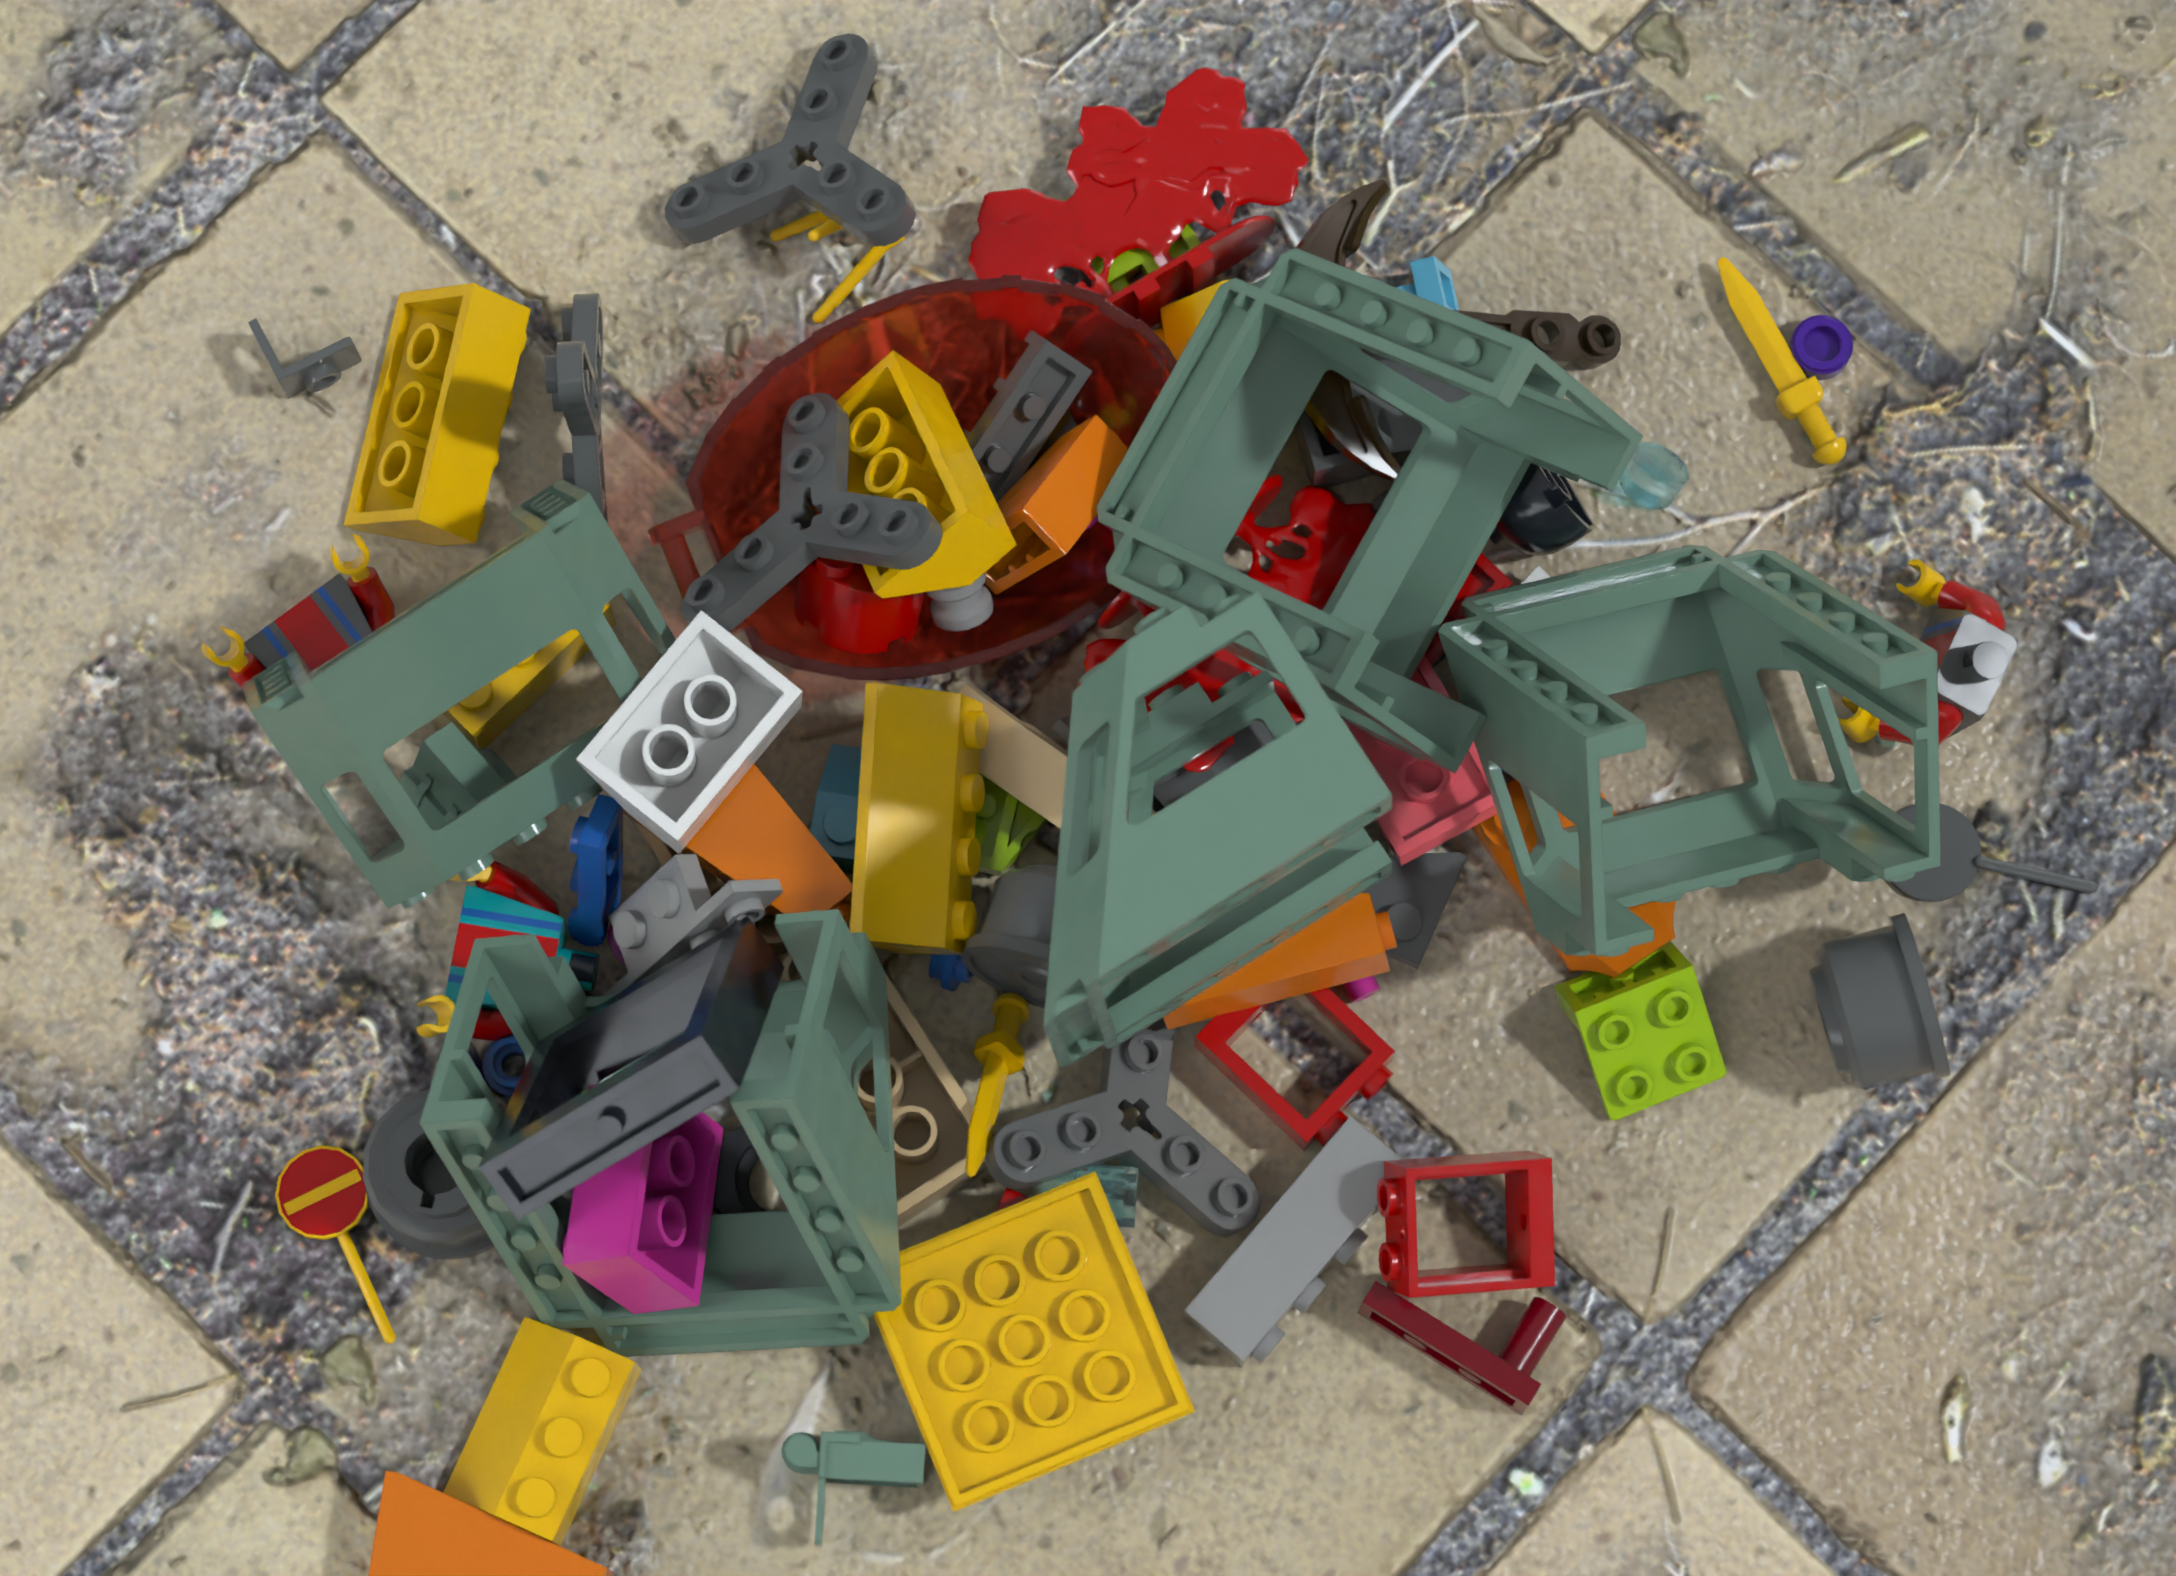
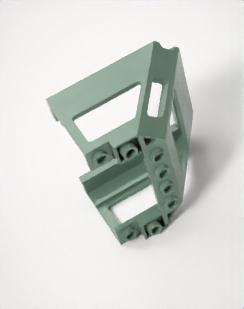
[1096,248,1643,774]
[242,479,676,909]
[1437,545,1941,957]
[1043,591,1392,1069]
[419,909,902,1357]

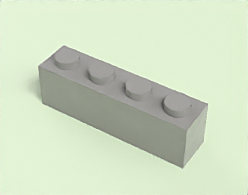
[1183,1116,1402,1367]

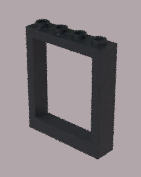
[478,916,785,1220]

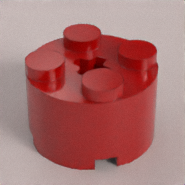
[793,557,925,654]

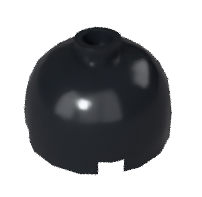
[1489,463,1593,556]

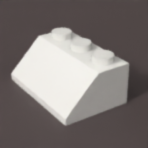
[576,610,802,853]

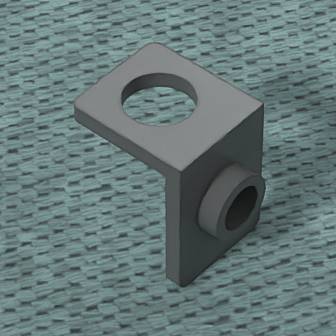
[248,318,362,399]

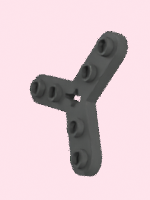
[665,33,916,246]
[545,293,608,524]
[681,392,943,632]
[985,1018,1260,1237]

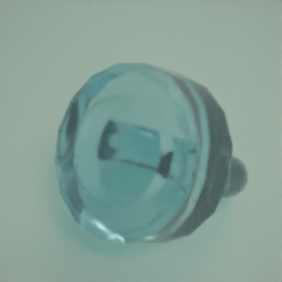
[1619,442,1689,510]

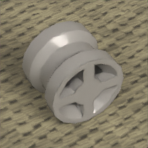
[926,573,993,631]

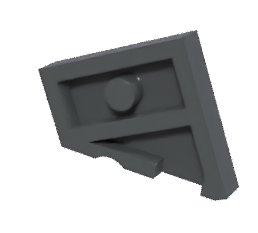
[1363,852,1467,969]

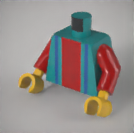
[416,860,600,1041]

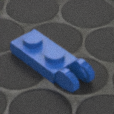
[567,794,623,948]

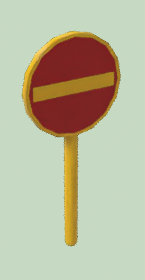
[275,1145,396,1344]

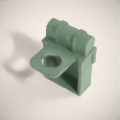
[399,722,517,829]
[781,1430,926,1547]

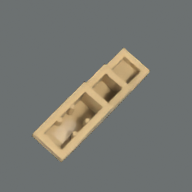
[958,683,1156,829]

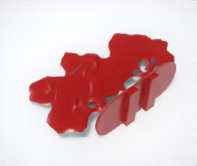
[967,67,1309,352]
[1078,474,1375,773]

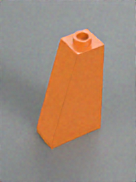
[623,764,853,923]
[1163,893,1397,1030]
[368,1471,613,1576]

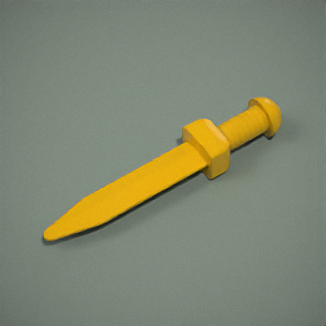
[1717,257,1847,465]
[966,993,1030,1177]

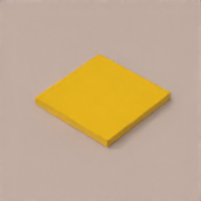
[874,1171,1195,1513]

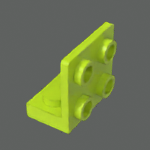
[1554,941,1726,1121]

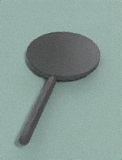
[1890,803,2098,902]

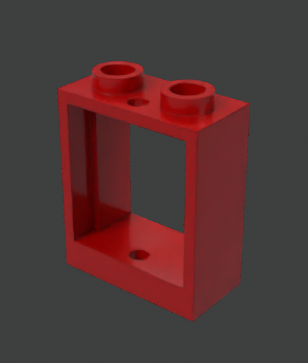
[1194,988,1395,1151]
[1377,1150,1555,1298]

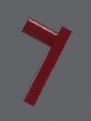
[1357,1281,1567,1415]

